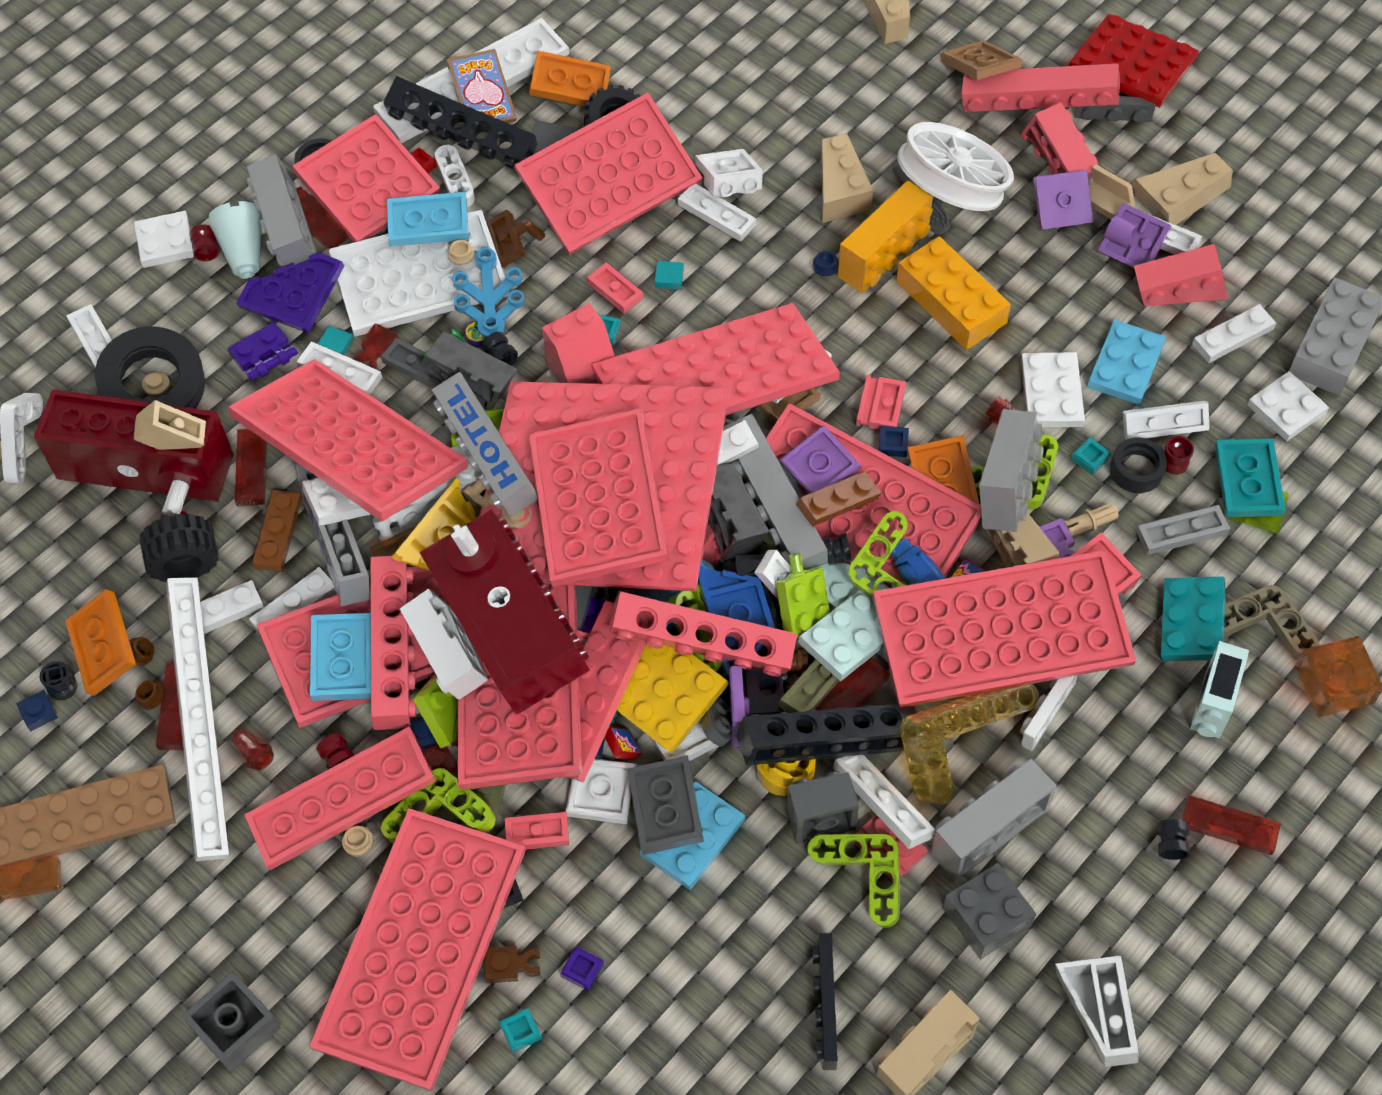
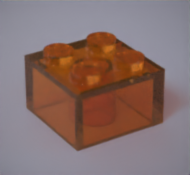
[1295,636,1382,718]

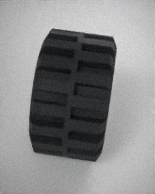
[584,85,641,127]
[139,514,219,582]

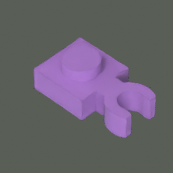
[1040,518,1075,558]

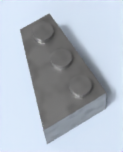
[421,332,517,410]
[708,463,769,560]

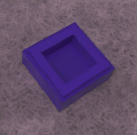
[560,946,604,991]

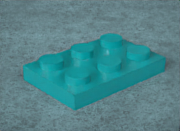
[1215,439,1286,517]
[1161,576,1226,661]

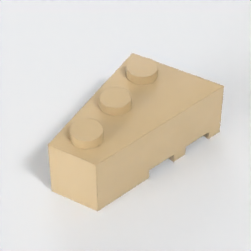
[863,0,910,44]
[821,133,873,223]
[1135,153,1233,225]
[985,511,1059,568]
[876,990,980,1095]

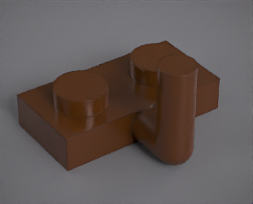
[486,210,545,267]

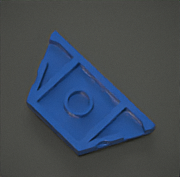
[698,565,775,678]

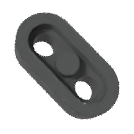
[702,698,733,747]

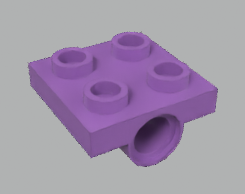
[1098,203,1172,269]

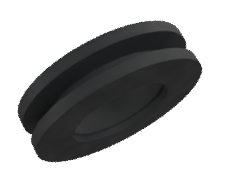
[95,326,205,409]

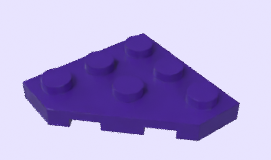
[236,253,344,334]

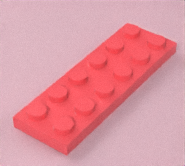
[568,601,651,783]
[244,727,436,870]

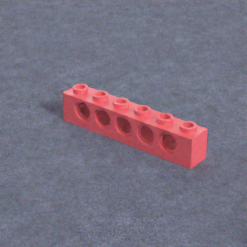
[371,556,416,730]
[609,592,797,676]

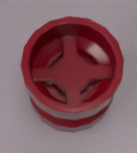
[189,224,220,262]
[1164,436,1194,475]
[316,733,355,769]

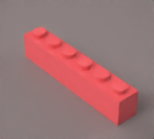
[962,64,1120,112]

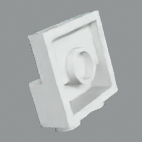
[695,149,763,197]

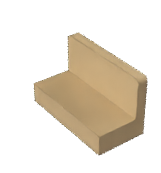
[1089,164,1135,220]

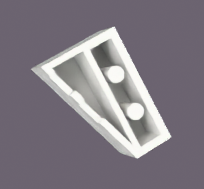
[400,589,488,700]
[1055,956,1139,1067]

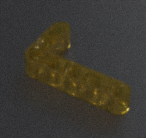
[900,683,1039,805]

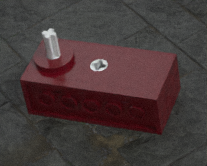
[34,389,234,516]
[419,509,590,715]

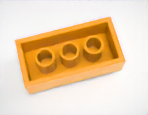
[838,180,933,294]
[896,236,1011,350]

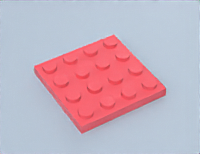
[292,114,440,242]

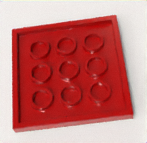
[1069,14,1199,108]

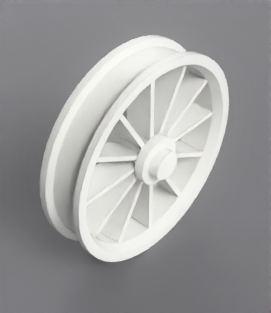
[897,122,1014,211]

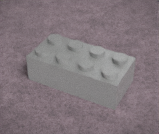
[246,154,317,267]
[1289,277,1382,396]
[979,409,1043,532]
[931,759,1057,882]

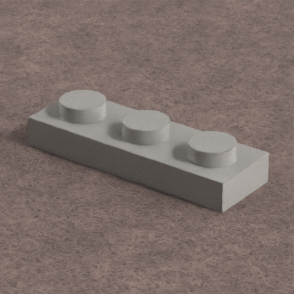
[1136,505,1230,555]

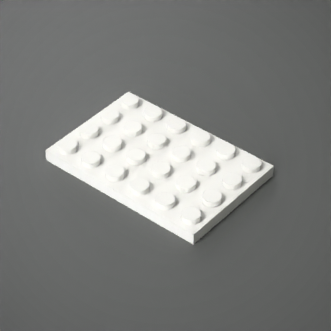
[329,209,510,337]

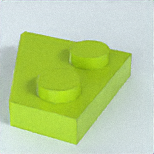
[413,673,458,748]

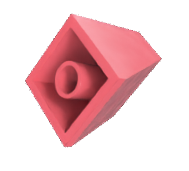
[542,303,615,384]

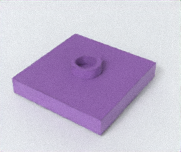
[1033,170,1093,230]
[780,425,861,494]
[728,666,749,747]

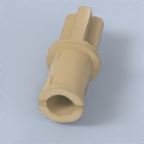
[1064,503,1119,537]

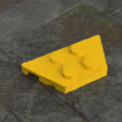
[391,478,476,570]

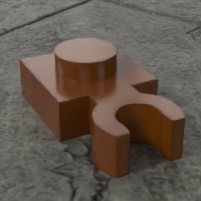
[485,946,541,983]

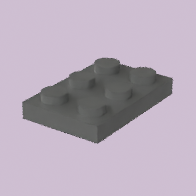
[628,755,704,855]

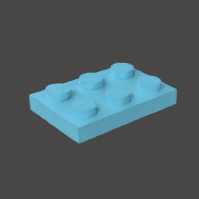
[387,192,469,247]
[1087,320,1166,405]
[310,613,371,701]
[640,782,745,890]

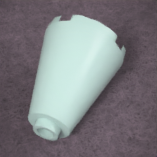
[209,201,262,279]

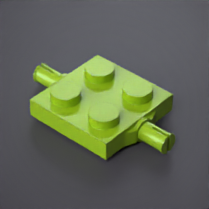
[776,553,831,653]

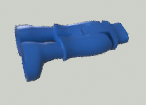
[890,538,946,585]

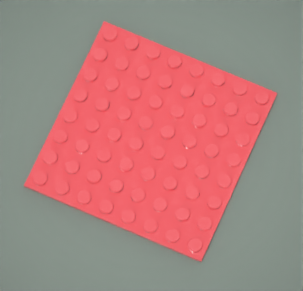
[480,381,730,591]

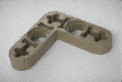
[1224,585,1319,662]

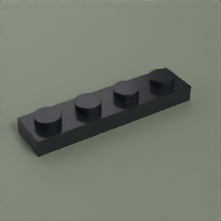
[812,933,838,1070]

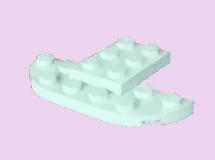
[798,563,889,681]

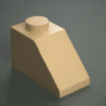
[134,400,206,450]

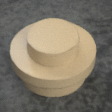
[448,240,475,266]
[142,371,170,398]
[342,826,374,857]

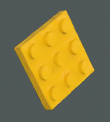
[616,645,729,754]

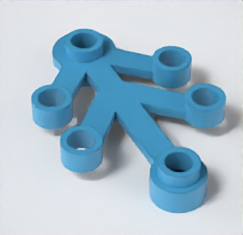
[452,247,525,338]

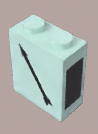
[1190,641,1249,739]

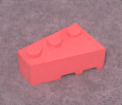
[1020,102,1098,180]
[1134,244,1228,306]

